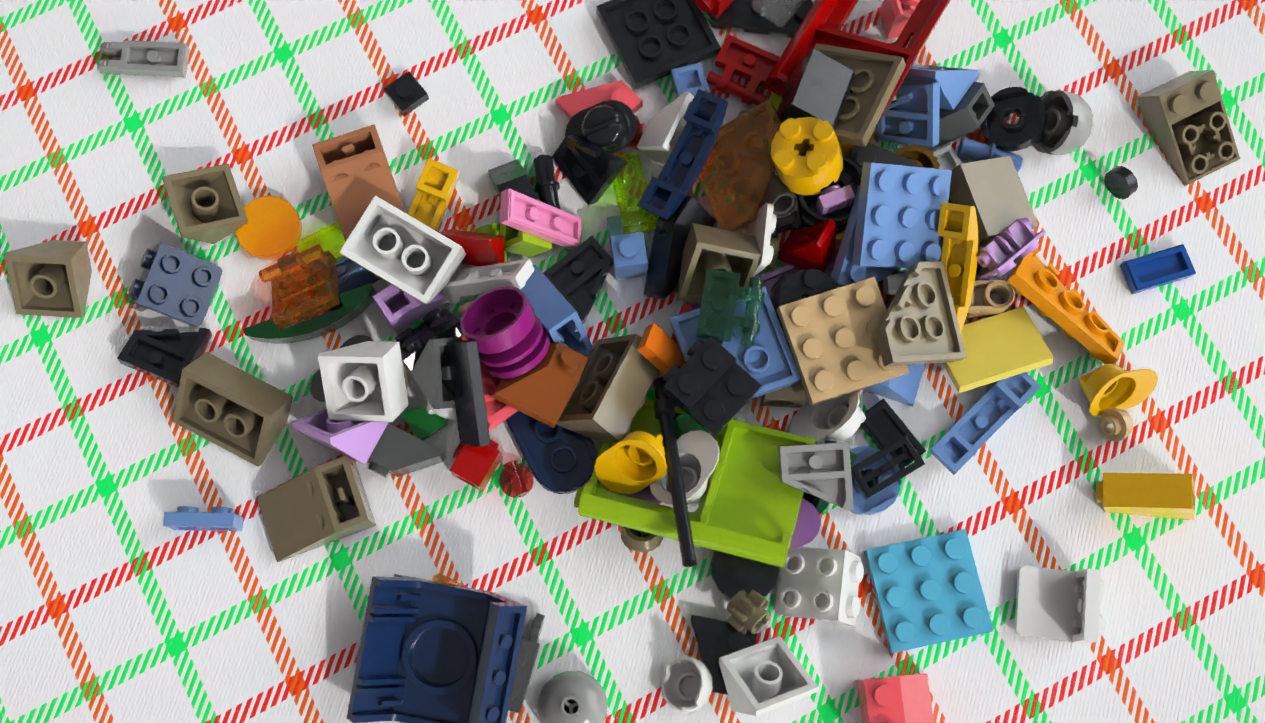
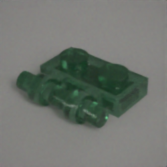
[696,269,765,346]

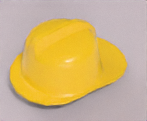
[1079,363,1158,417]
[594,431,667,494]

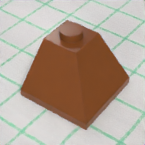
[492,342,588,428]

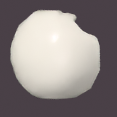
[661,655,713,713]

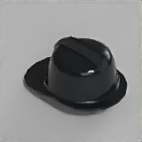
[565,100,637,153]

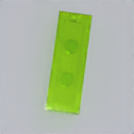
[612,153,656,233]

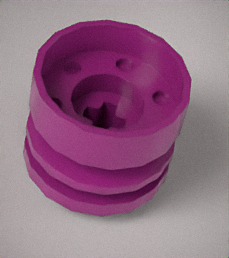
[460,286,550,379]

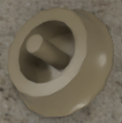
[621,527,663,552]

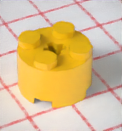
[771,117,843,196]

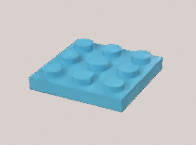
[864,529,993,654]

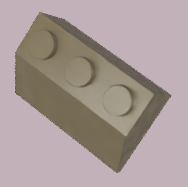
[556,334,659,443]
[172,352,293,467]

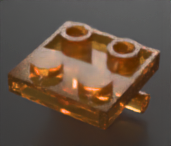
[259,244,340,329]

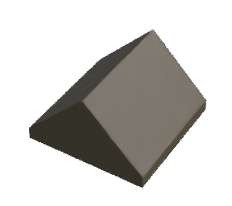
[162,163,248,244]

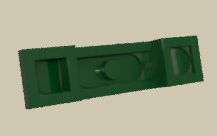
[243,283,377,344]

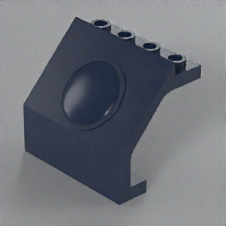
[346,574,527,723]

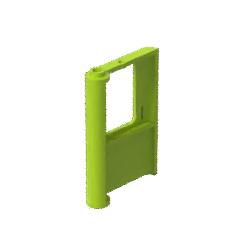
[574,399,817,568]

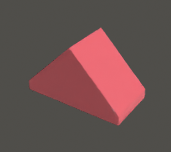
[879,0,920,39]

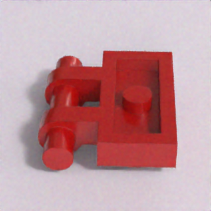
[706,34,780,108]

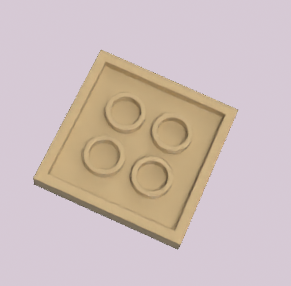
[777,277,909,406]

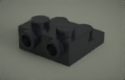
[663,336,762,438]

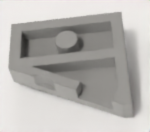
[777,442,854,510]

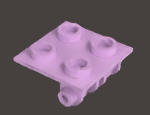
[975,217,1046,281]

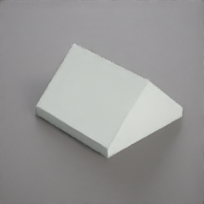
[719,636,818,716]

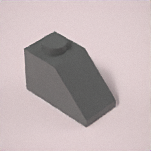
[367,423,446,478]

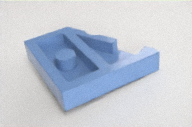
[876,81,940,147]

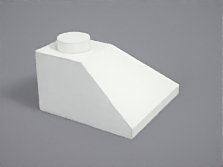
[637,92,727,182]

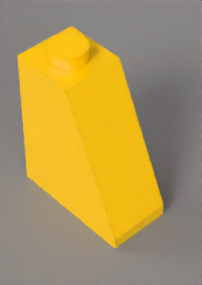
[1096,473,1195,520]

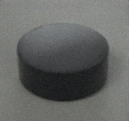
[1104,166,1138,199]

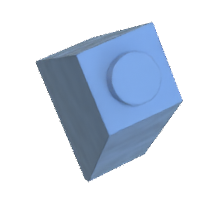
[520,265,593,356]

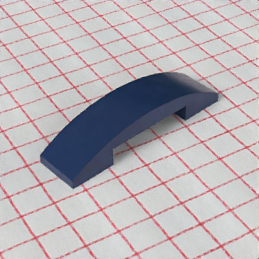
[637,89,728,220]

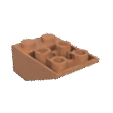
[312,124,406,241]

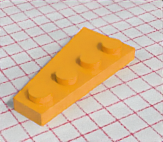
[1007,248,1125,364]

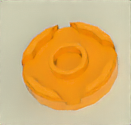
[235,196,302,260]

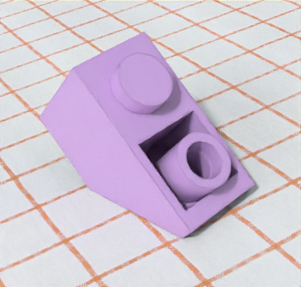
[373,284,448,334]

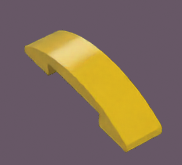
[374,158,459,281]
[937,202,978,331]

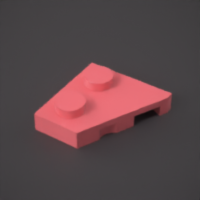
[555,80,643,119]

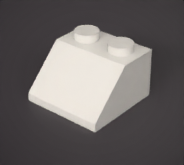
[318,341,408,422]

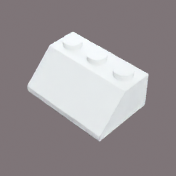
[339,195,466,305]

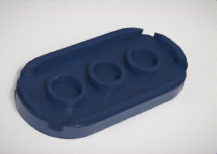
[506,411,597,494]

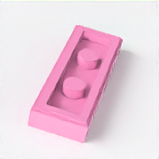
[500,189,581,250]

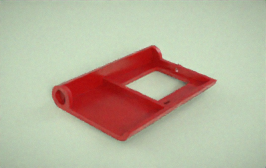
[766,0,951,122]

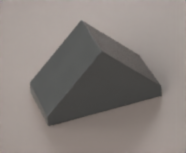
[410,337,461,409]

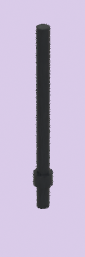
[653,377,697,567]

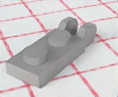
[97,40,190,77]

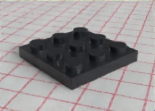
[596,0,721,89]

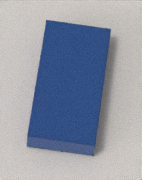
[1120,244,1196,295]

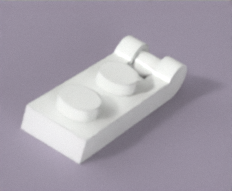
[442,259,535,303]

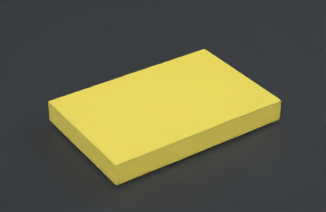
[943,306,1054,393]

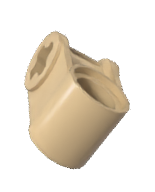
[966,280,1015,319]

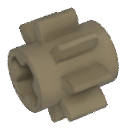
[727,589,770,634]

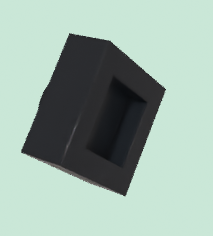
[384,71,429,116]

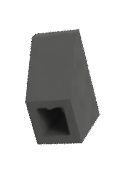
[933,82,995,148]

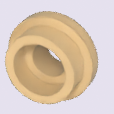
[1100,408,1133,442]

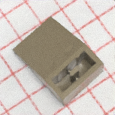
[1137,70,1240,185]
[257,455,376,562]

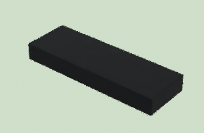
[447,340,490,447]

